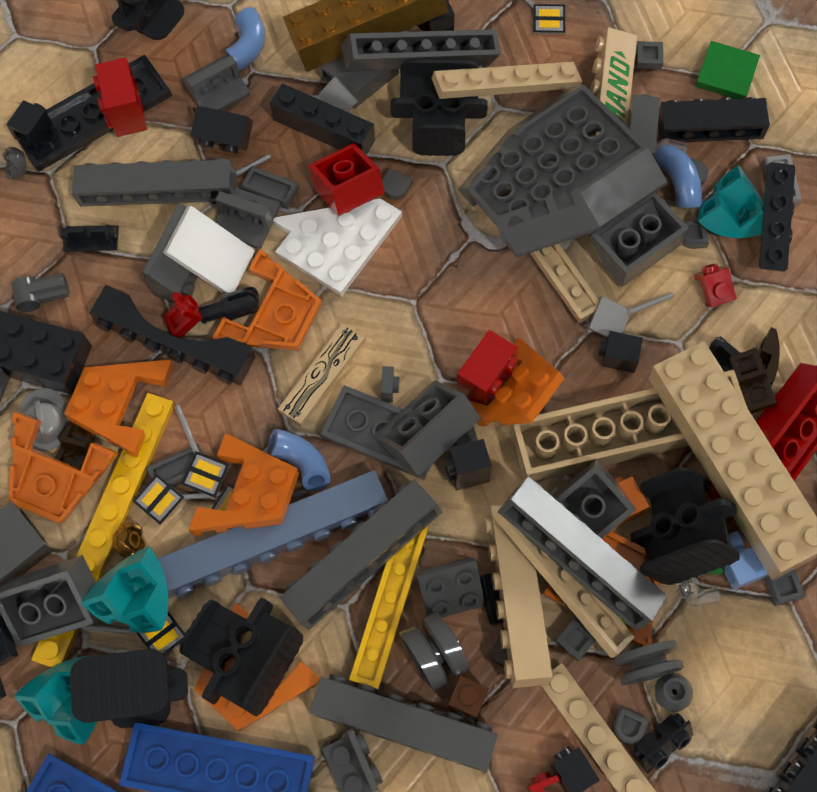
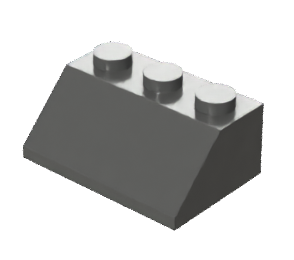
[590,192,689,287]
[142,203,198,303]
[374,380,481,477]
[552,459,636,539]
[0,555,96,647]

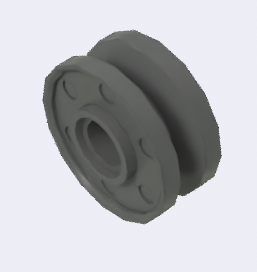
[613,640,684,686]

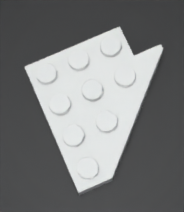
[273,199,402,297]

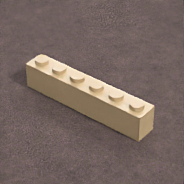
[484,505,553,688]

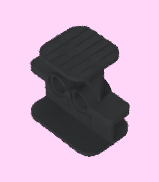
[111,0,184,40]
[390,59,488,156]
[630,468,740,585]
[180,598,303,716]
[70,649,188,729]

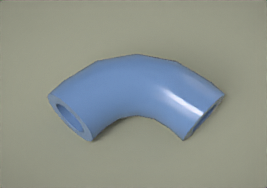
[225,7,265,72]
[654,144,702,208]
[268,429,331,491]

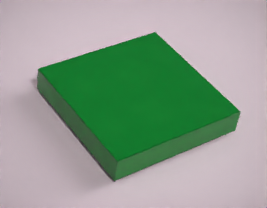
[695,41,760,99]

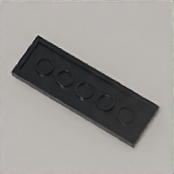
[17,55,172,172]

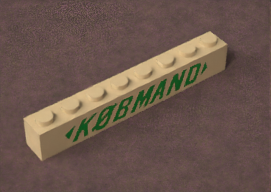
[587,27,637,136]

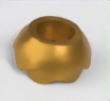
[113,522,146,558]

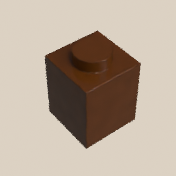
[448,675,489,720]

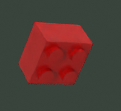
[93,57,148,137]
[308,143,385,216]
[456,329,519,406]

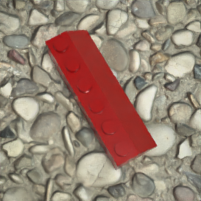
[706,363,817,521]

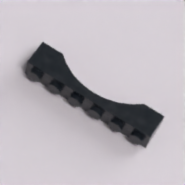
[89,285,256,386]

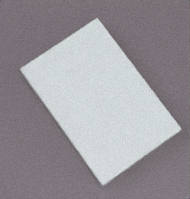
[163,206,255,294]

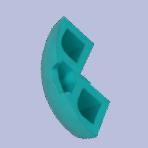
[698,165,764,238]
[80,546,168,633]
[14,656,97,745]

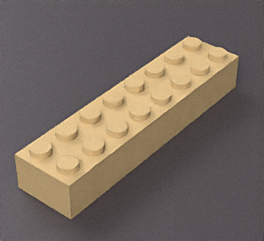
[649,341,817,581]
[510,370,747,482]

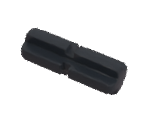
[480,573,503,625]

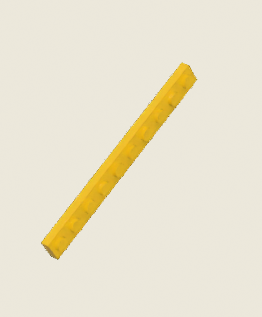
[31,393,175,668]

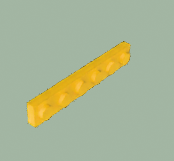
[349,524,430,690]

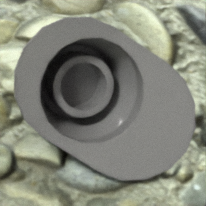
[20,388,68,451]

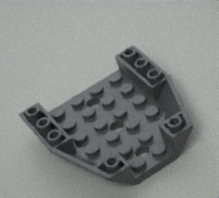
[458,84,667,257]

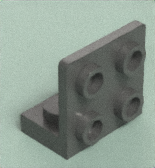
[322,729,383,792]

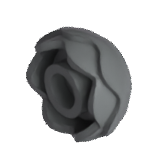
[3,147,26,180]
[655,673,693,712]

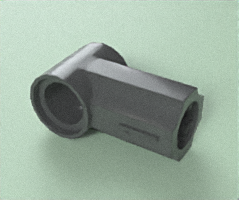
[12,273,70,312]

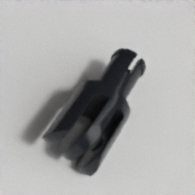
[198,286,259,324]

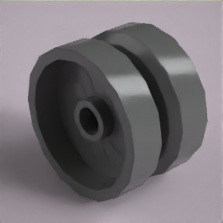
[399,611,470,692]

